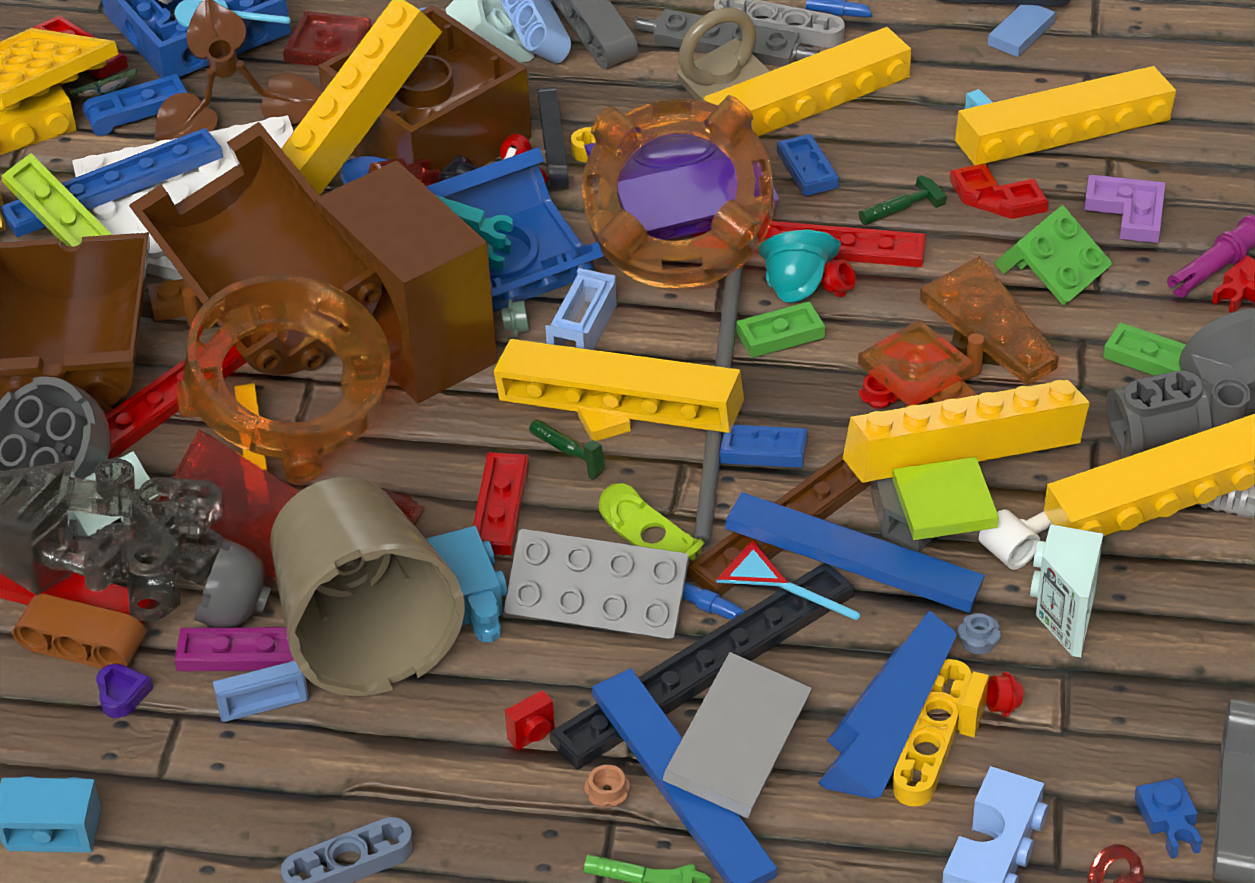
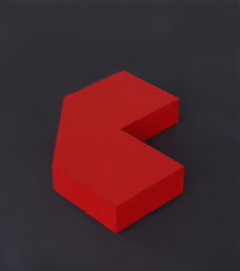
[949,164,1049,219]

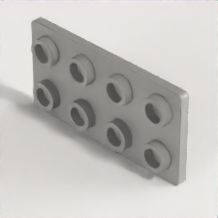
[504,529,689,640]

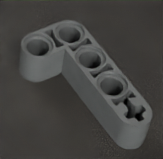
[549,0,638,69]
[1213,698,1255,883]

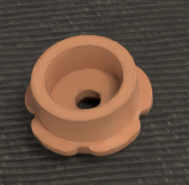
[584,765,630,808]

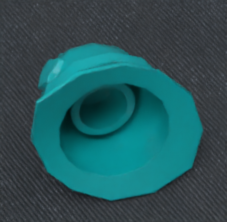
[757,229,841,303]

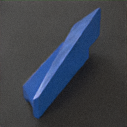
[818,610,956,799]

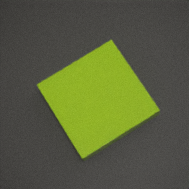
[892,457,999,540]

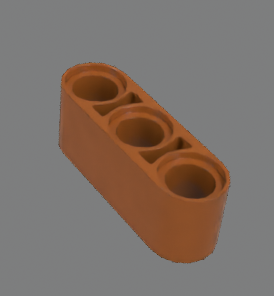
[12,594,146,669]

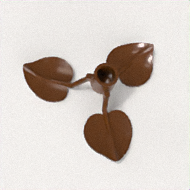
[155,0,321,142]

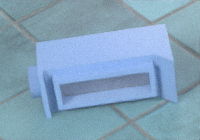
[545,268,617,350]

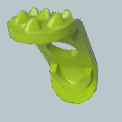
[599,483,704,560]

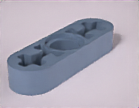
[281,817,413,883]

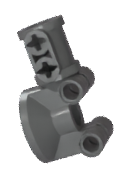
[1106,308,1255,458]

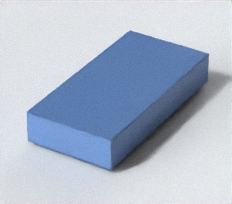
[988,5,1056,57]
[213,661,309,722]

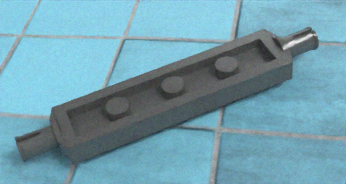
[634,9,820,67]

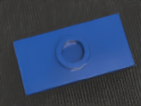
[777,134,839,196]
[720,425,808,468]

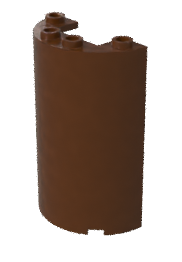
[129,122,382,375]

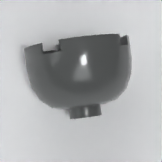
[194,539,271,628]

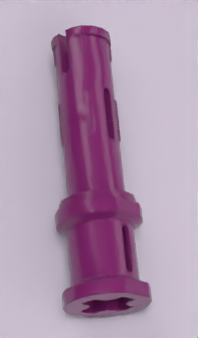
[1167,214,1255,298]

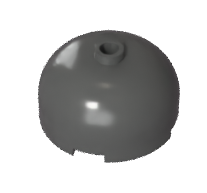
[0,376,111,505]

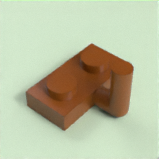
[147,279,208,329]

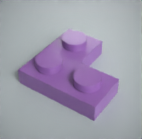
[1084,175,1165,243]

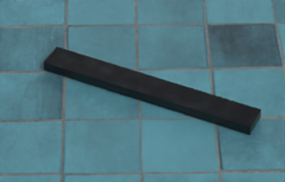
[549,563,854,770]

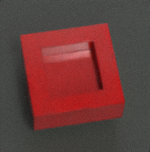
[505,690,555,751]

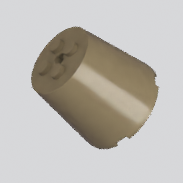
[270,477,465,696]

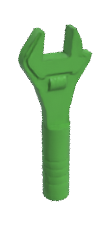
[584,854,711,883]

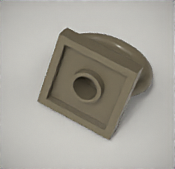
[676,8,770,108]

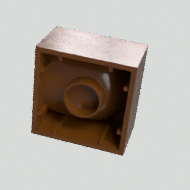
[318,5,532,187]
[315,160,497,404]

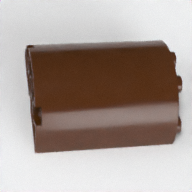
[0,232,150,414]

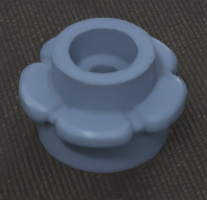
[957,613,1001,654]

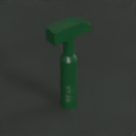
[859,175,947,225]
[529,419,605,480]

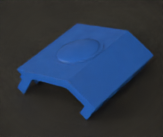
[427,147,603,312]

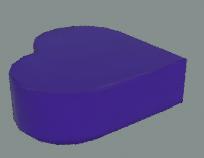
[96,664,153,718]

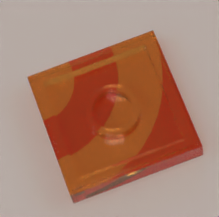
[858,320,974,406]

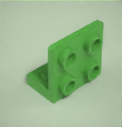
[994,205,1112,305]

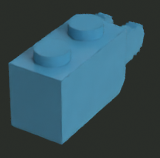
[426,526,508,643]
[0,776,102,853]

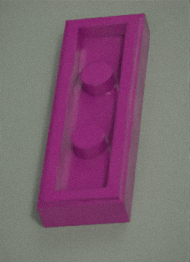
[174,627,295,671]

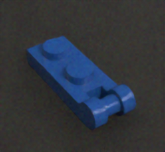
[82,74,187,136]

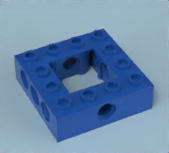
[102,0,291,78]

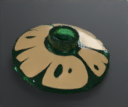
[68,68,138,97]

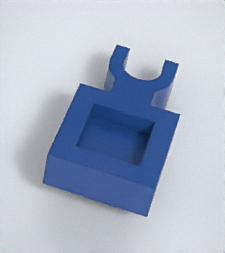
[1134,777,1202,858]

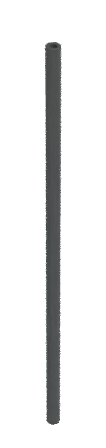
[694,221,748,547]

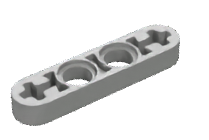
[713,0,845,48]

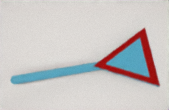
[716,540,860,620]

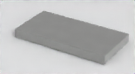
[662,652,812,818]

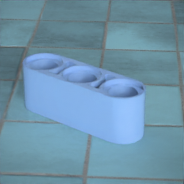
[501,0,571,64]

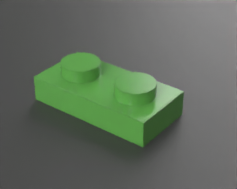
[736,301,825,358]
[1103,322,1186,376]

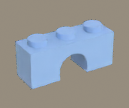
[942,766,1049,883]

